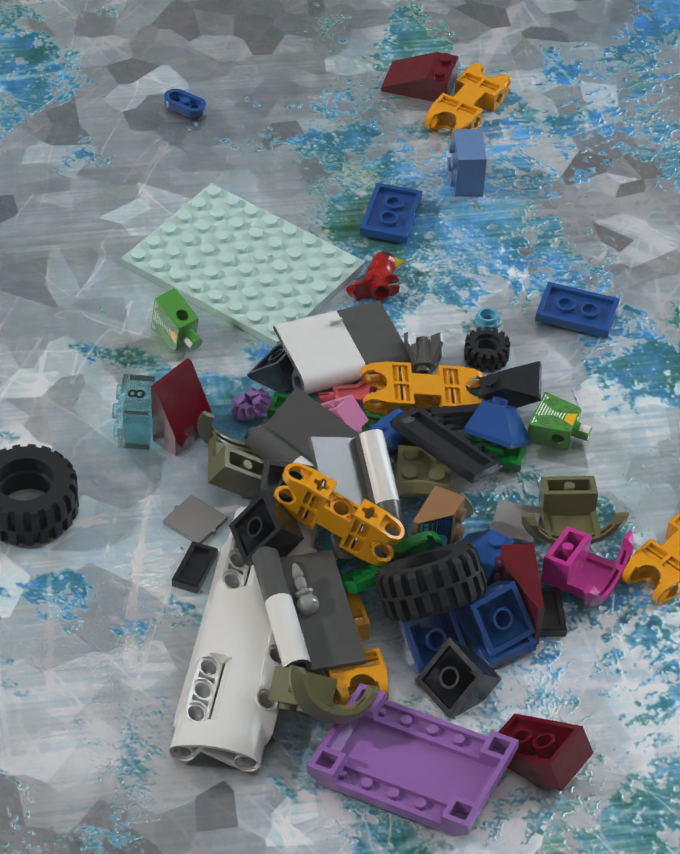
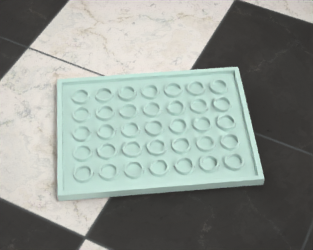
[121,183,365,347]

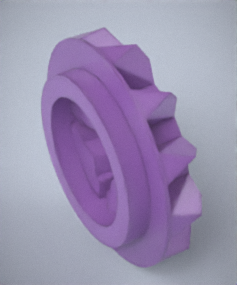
[231,388,271,420]

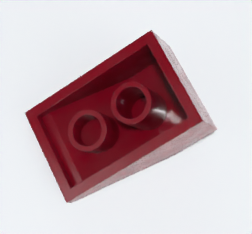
[381,52,459,102]
[151,358,211,456]
[493,544,544,644]
[498,713,593,791]

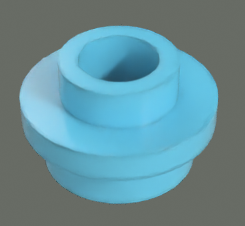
[475,307,500,330]

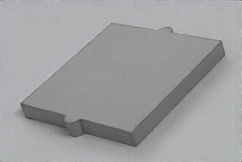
[163,495,228,544]
[490,499,541,544]

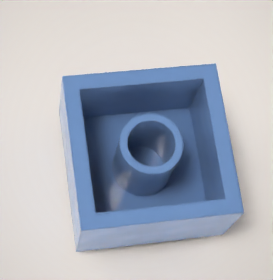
[447,129,487,196]

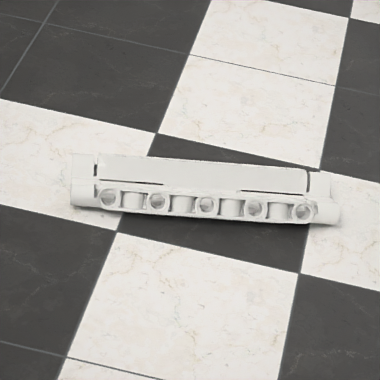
[169,507,318,772]

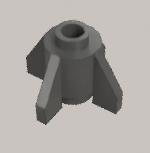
[404,332,444,374]

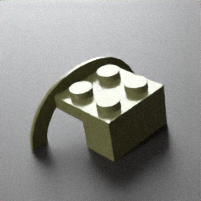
[197,411,265,500]
[395,445,473,516]
[521,476,629,545]
[268,665,380,724]

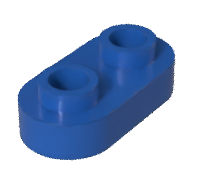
[164,89,206,119]

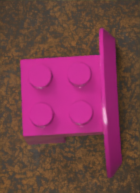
[541,526,635,608]

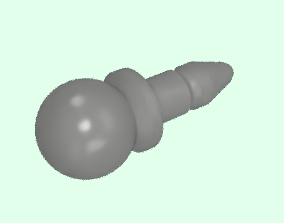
[292,563,319,616]

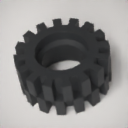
[464,327,510,373]

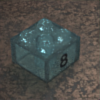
[112,374,155,450]

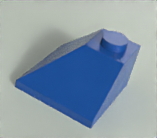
[464,397,531,449]
[460,529,515,587]
[467,581,536,657]
[401,609,467,674]

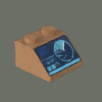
[412,485,467,546]

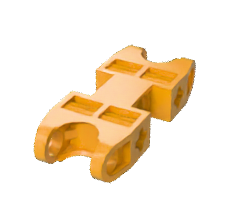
[424,63,511,139]
[361,361,484,416]
[273,463,405,566]
[621,512,680,605]
[323,593,389,705]

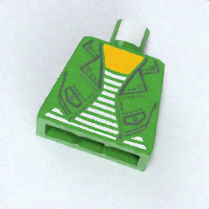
[151,288,203,350]
[528,392,592,450]

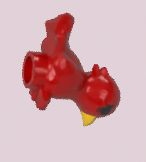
[346,251,404,301]

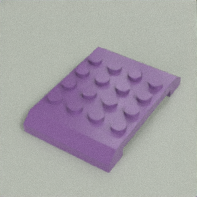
[307,683,519,836]

